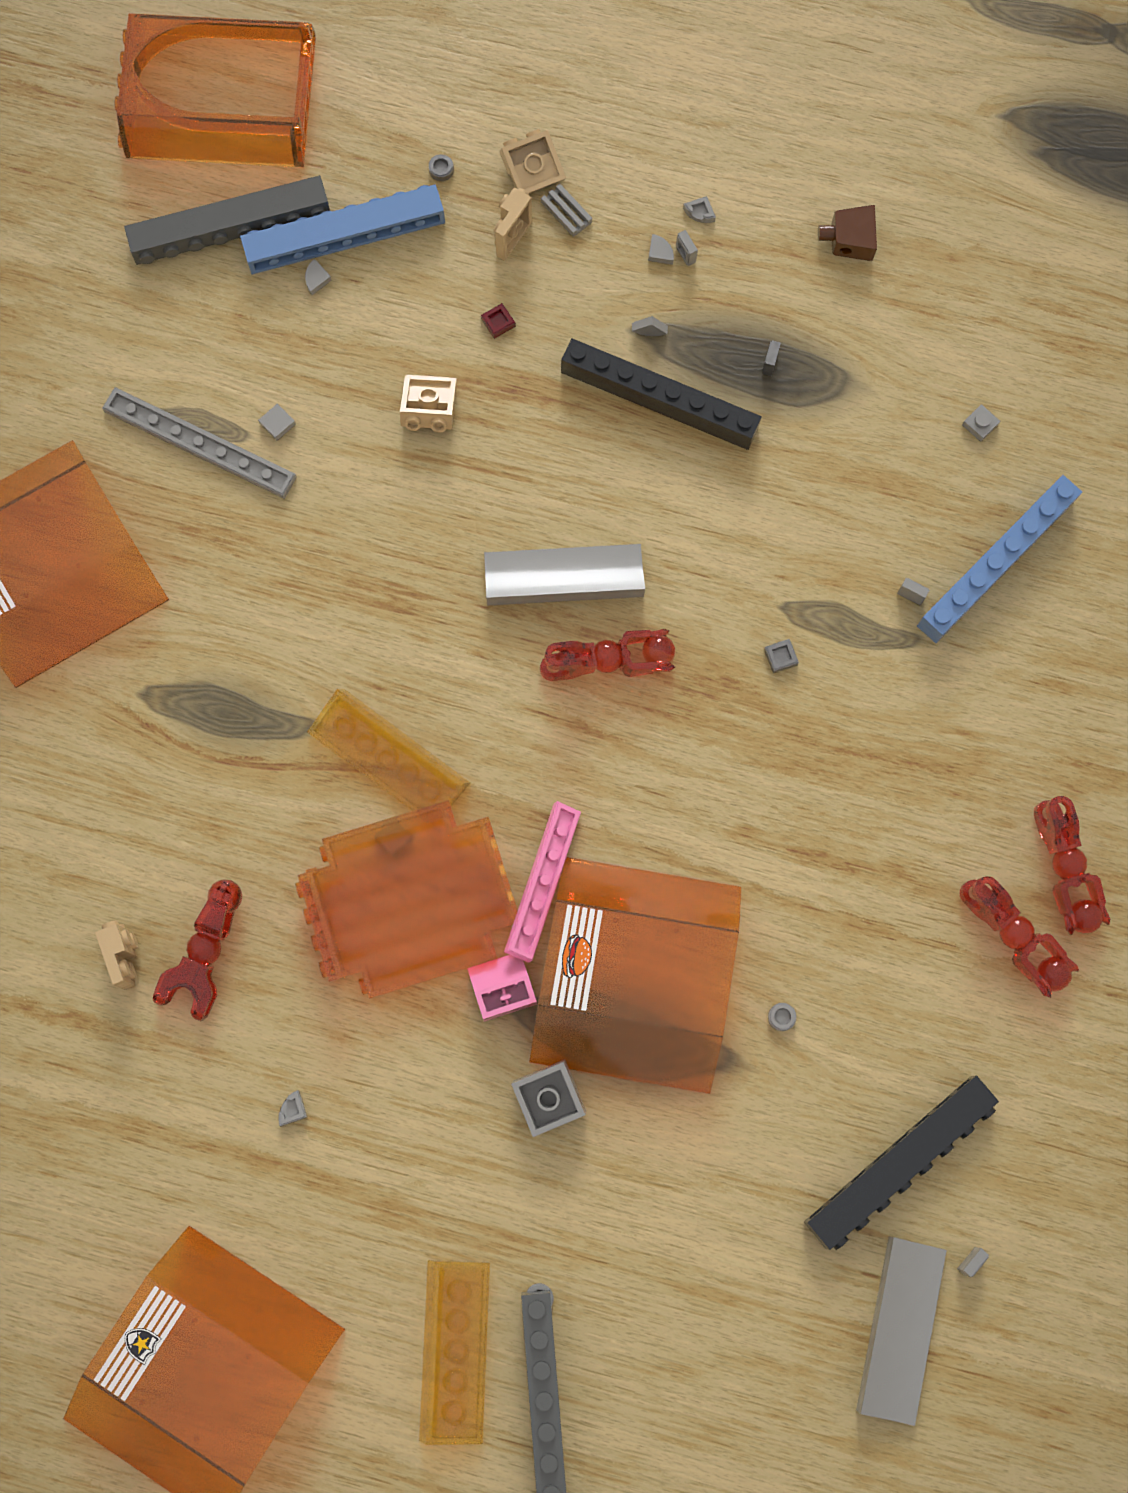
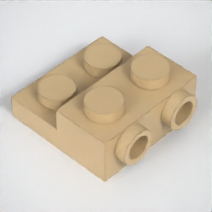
[499,129,566,194]
[494,187,532,261]
[400,375,457,433]
[95,920,138,990]

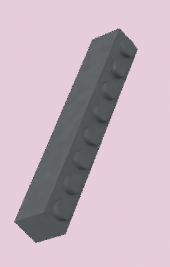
[124,175,330,265]
[521,1290,566,1493]

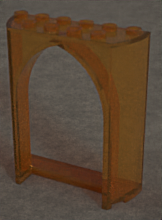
[115,13,316,167]

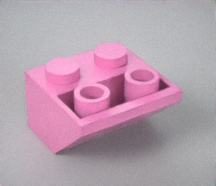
[467,955,537,1022]

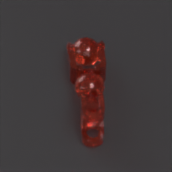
[540,629,675,681]
[1034,796,1111,936]
[959,876,1079,998]
[153,879,242,1022]

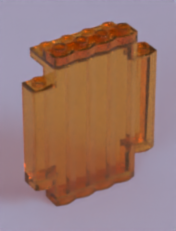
[295,800,518,999]

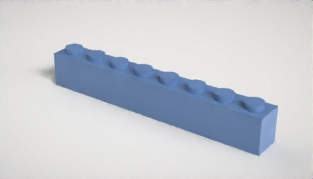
[240,184,445,274]
[917,475,1082,643]

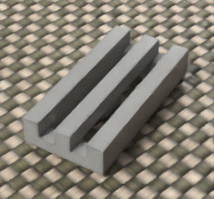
[541,184,592,237]

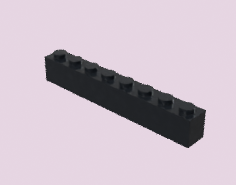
[561,338,762,450]
[804,1075,999,1250]

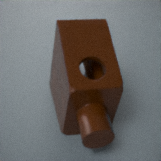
[818,205,877,261]

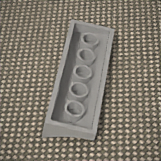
[484,544,645,606]
[856,1236,947,1426]

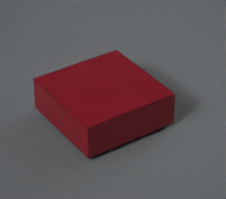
[481,303,516,339]

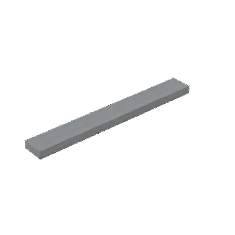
[102,387,297,499]

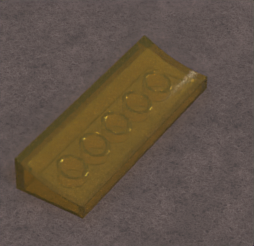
[307,689,471,827]
[419,1260,490,1445]

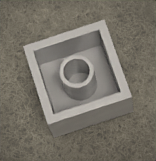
[511,1059,587,1137]

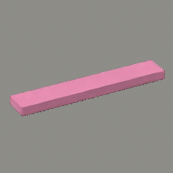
[504,801,581,963]

